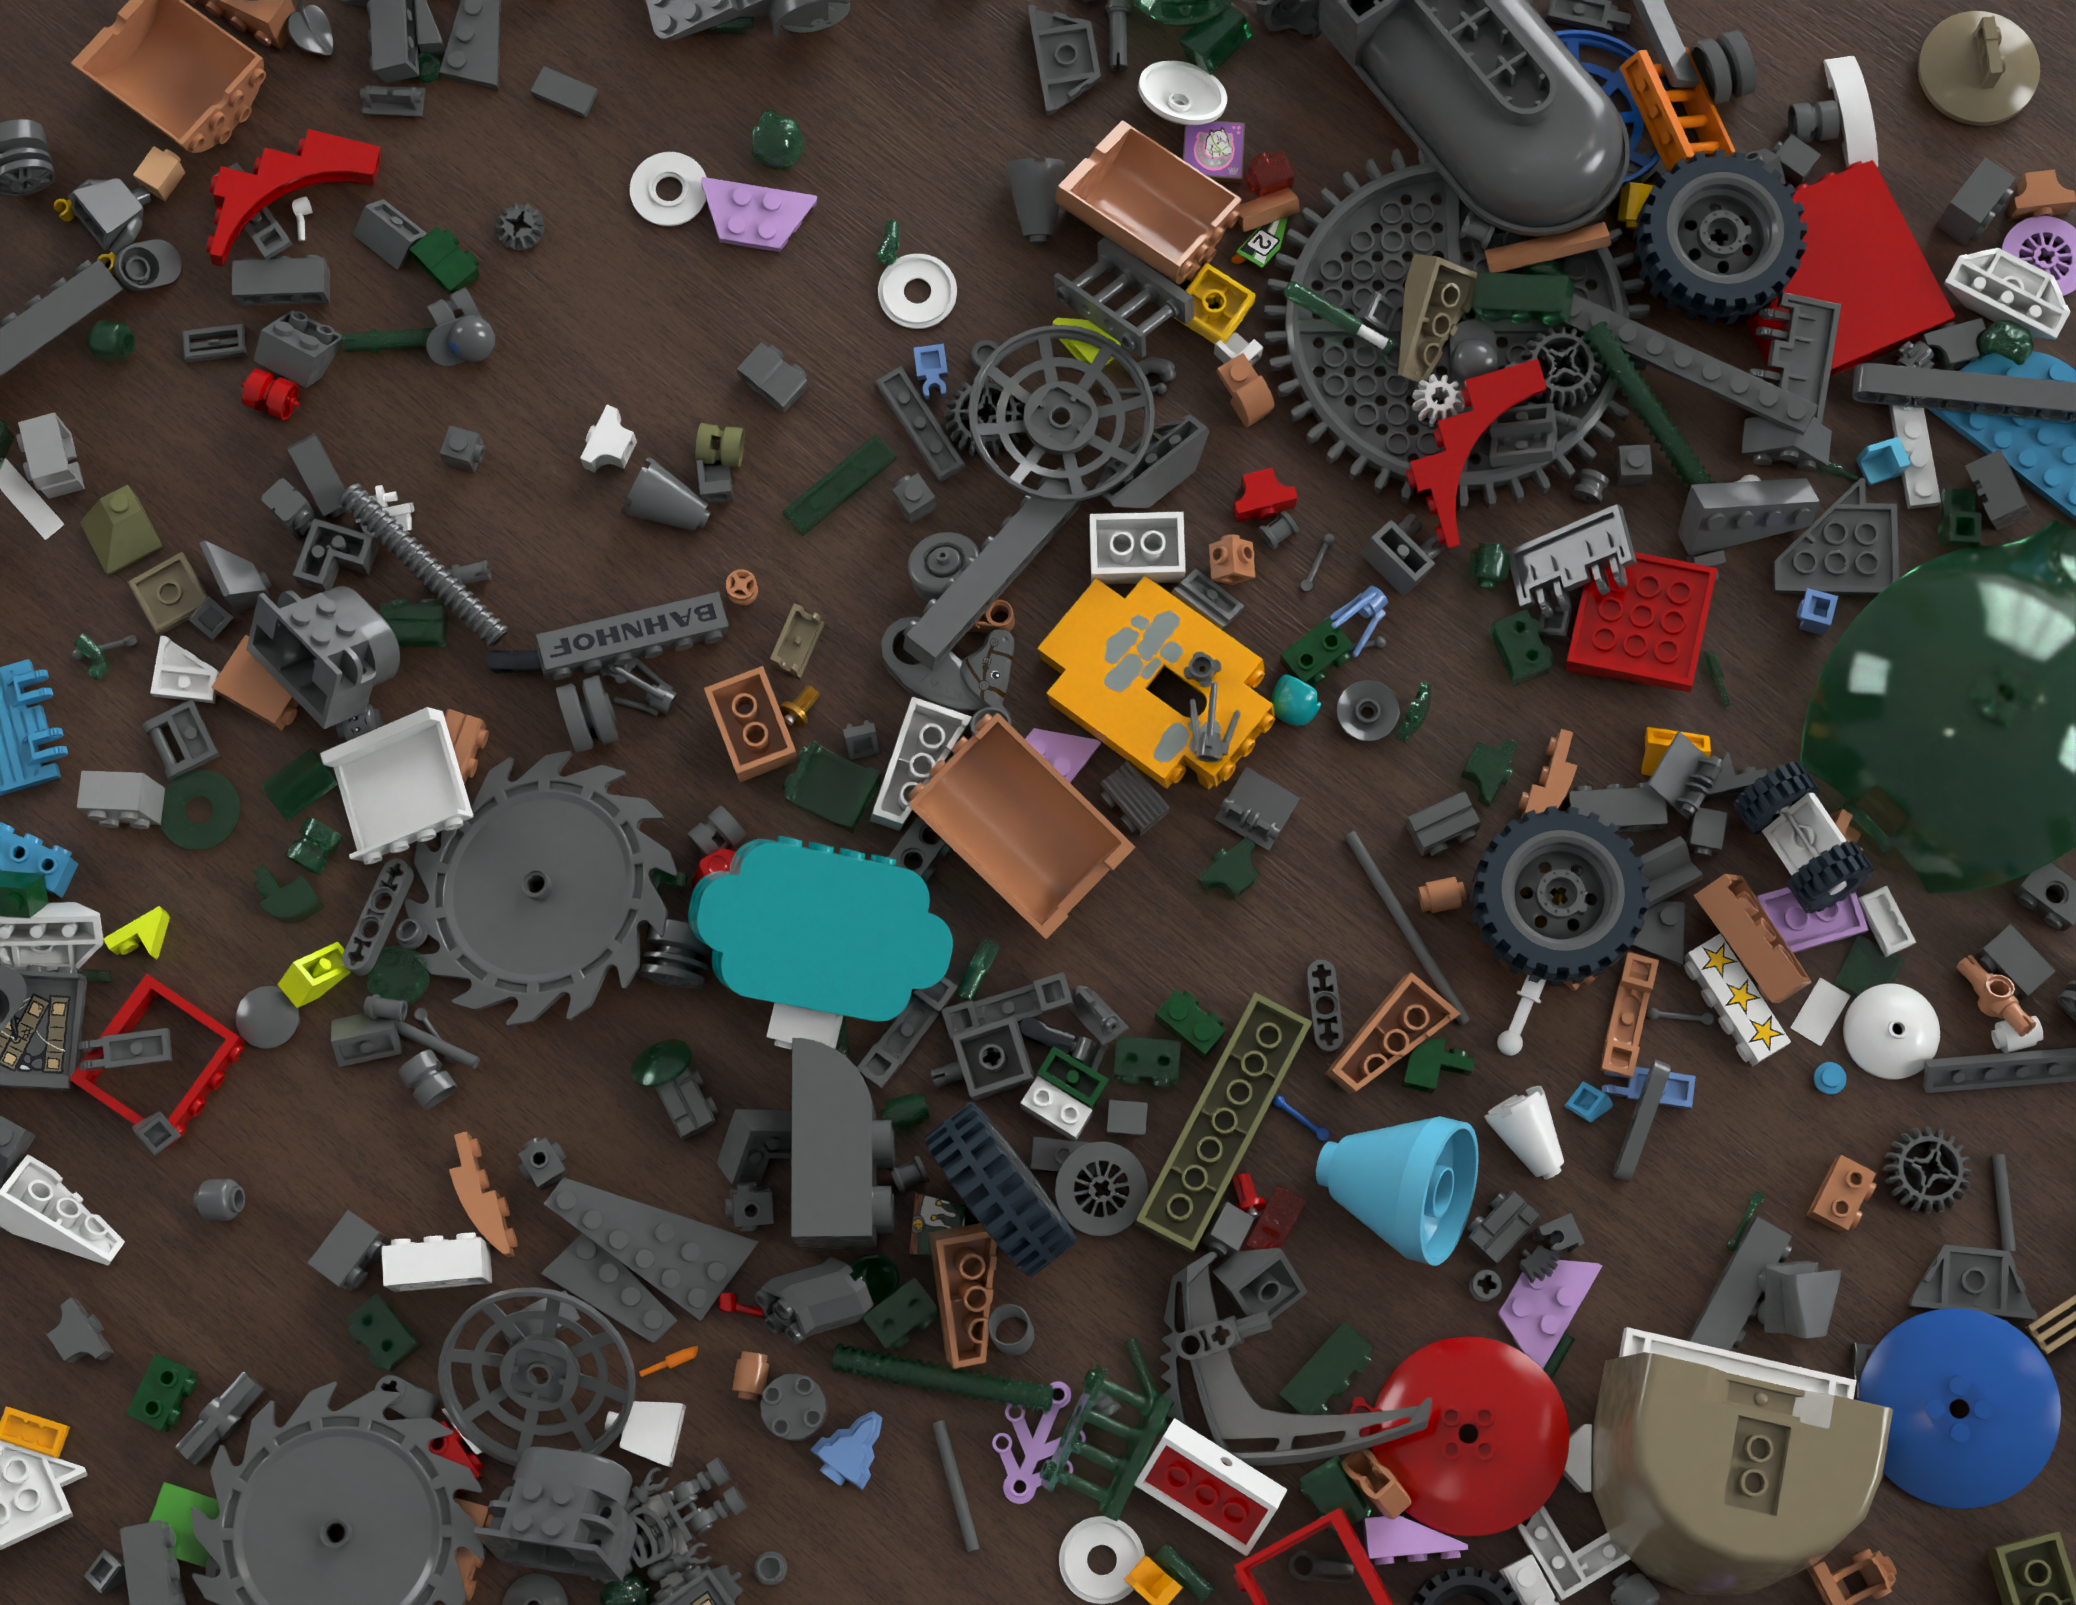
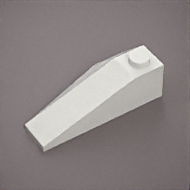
[0,1154,125,1265]

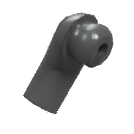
[1137,356,1176,382]

